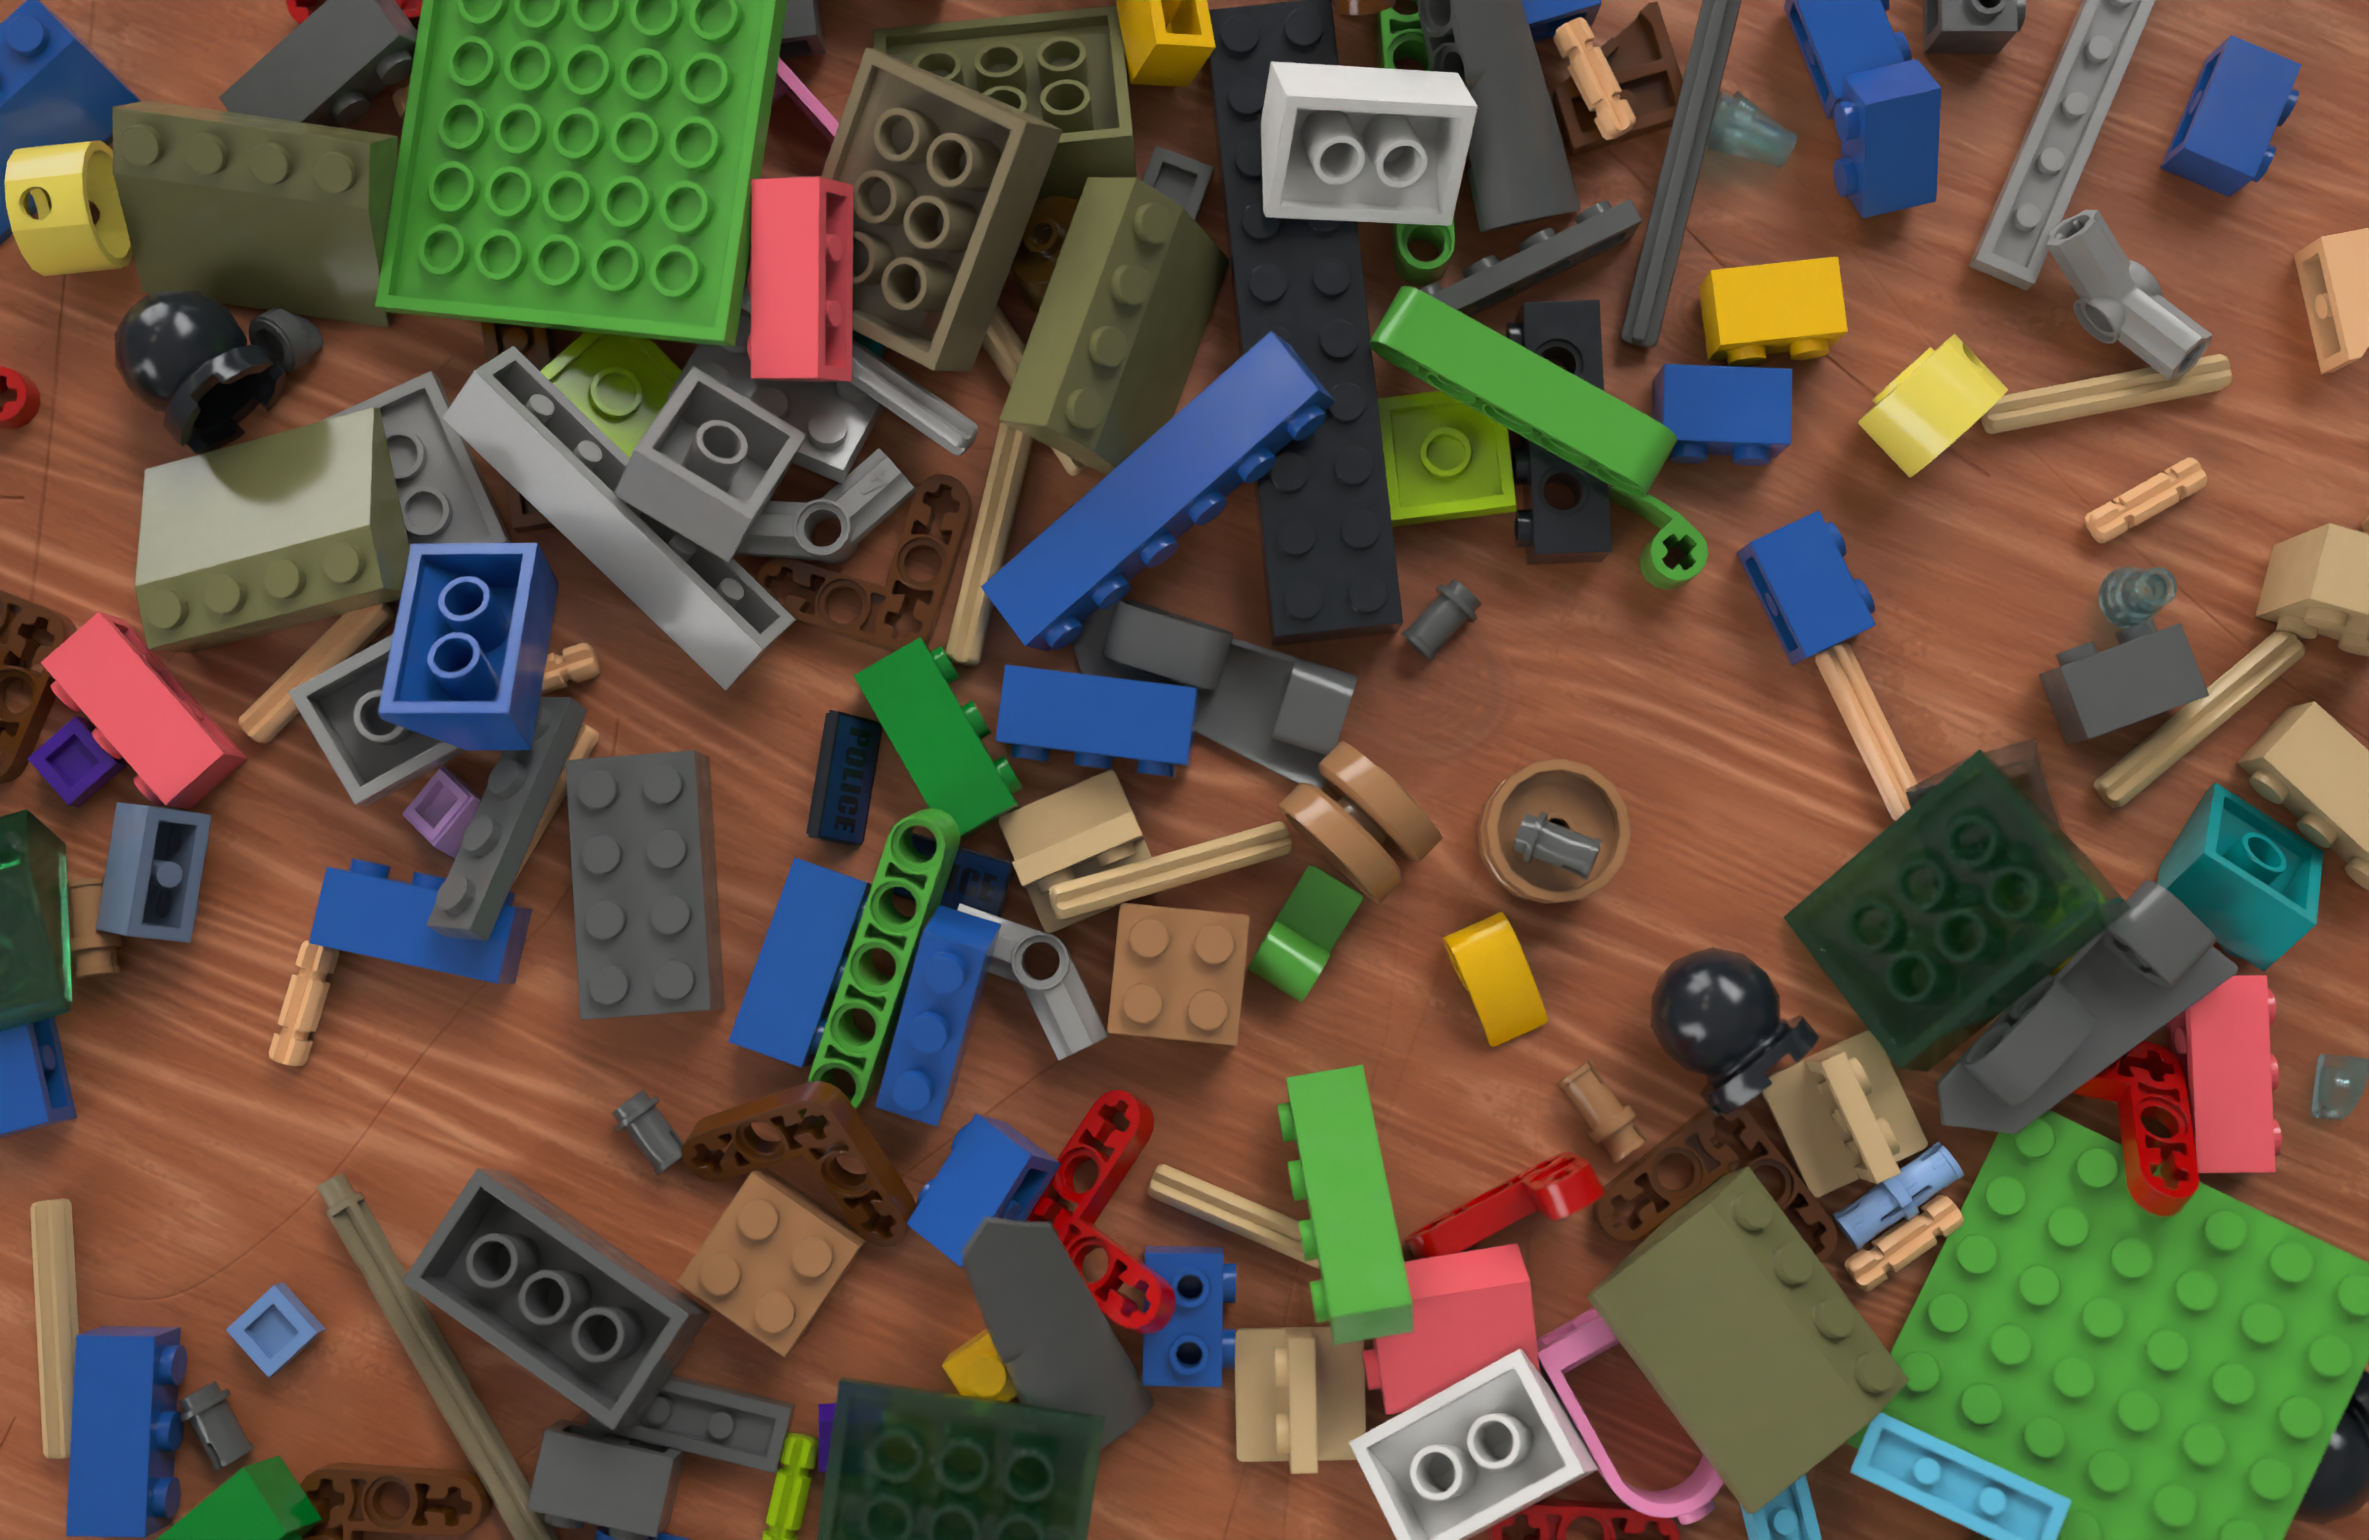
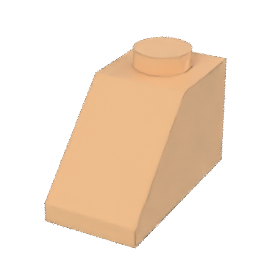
[2294,228,2369,375]

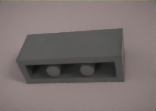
[218,0,418,128]

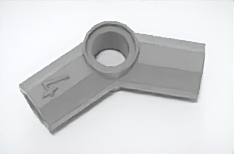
[2046,210,2213,381]
[734,448,917,566]
[957,903,1109,1061]

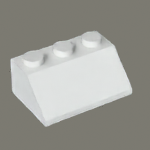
[1261,62,1478,226]
[1349,1349,1598,1540]

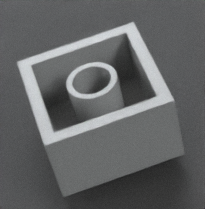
[614,366,807,563]
[288,634,468,807]

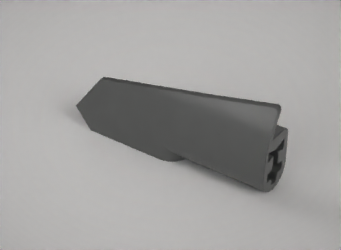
[1418,0,1580,233]
[1071,598,1357,790]
[1936,880,2239,1134]
[961,1216,1154,1466]

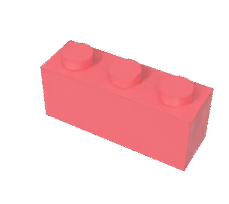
[747,176,853,382]
[40,611,248,809]
[2166,975,2282,1173]

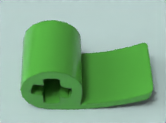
[1609,486,1708,590]
[1246,865,1363,1002]

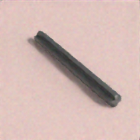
[1621,0,1742,347]

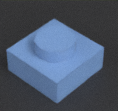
[226,1282,326,1378]

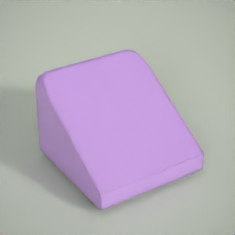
[402,765,483,858]

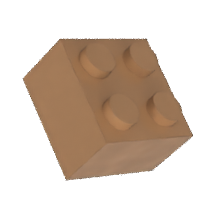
[1107,903,1250,1046]
[676,1167,867,1357]

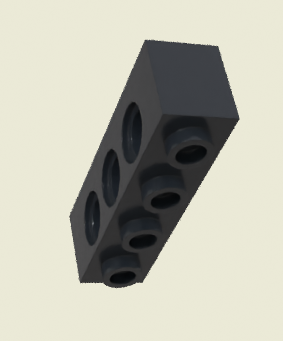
[1506,299,1612,565]

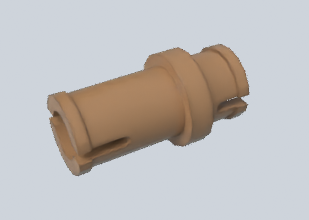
[66,877,123,979]
[1557,1060,1648,1163]

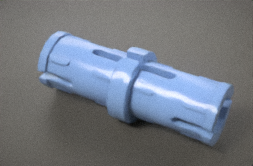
[1832,1141,1964,1250]

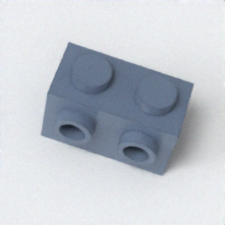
[96,802,212,943]

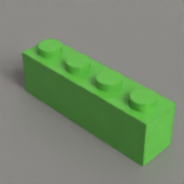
[1277,1065,1414,1345]

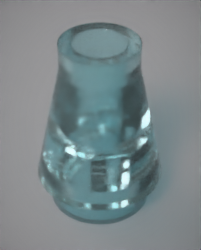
[1707,91,1797,168]
[2099,566,2177,629]

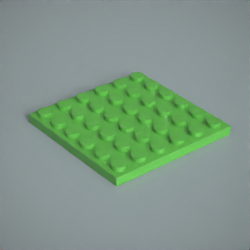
[375,0,788,347]
[1846,1110,2369,1540]

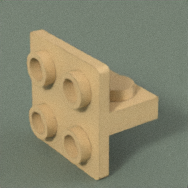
[999,770,1152,934]
[1761,1030,1928,1198]
[1235,1327,1366,1474]

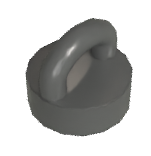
[248,308,324,375]

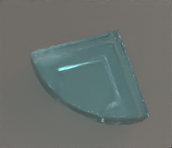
[2311,1054,2369,1121]

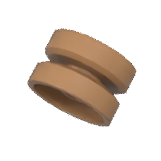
[1278,741,1443,904]
[1477,759,1631,905]

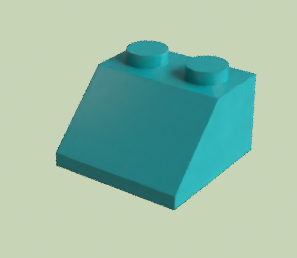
[2157,782,2324,972]

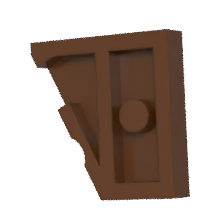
[1552,1,1683,157]

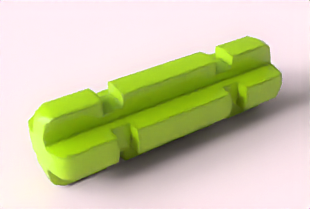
[761,1433,819,1540]

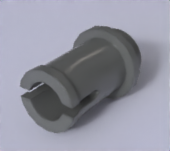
[1401,579,1481,661]
[1513,812,1602,880]
[612,1090,684,1175]
[179,1381,254,1471]

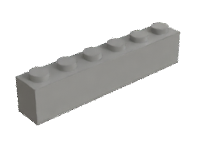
[443,346,796,691]

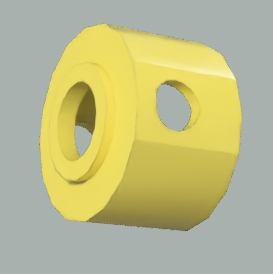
[4,140,133,276]
[1857,333,2008,478]

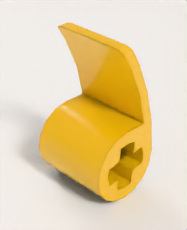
[1443,911,1548,1047]

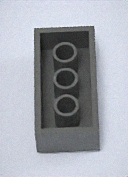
[565,750,725,1020]
[403,1168,711,1430]

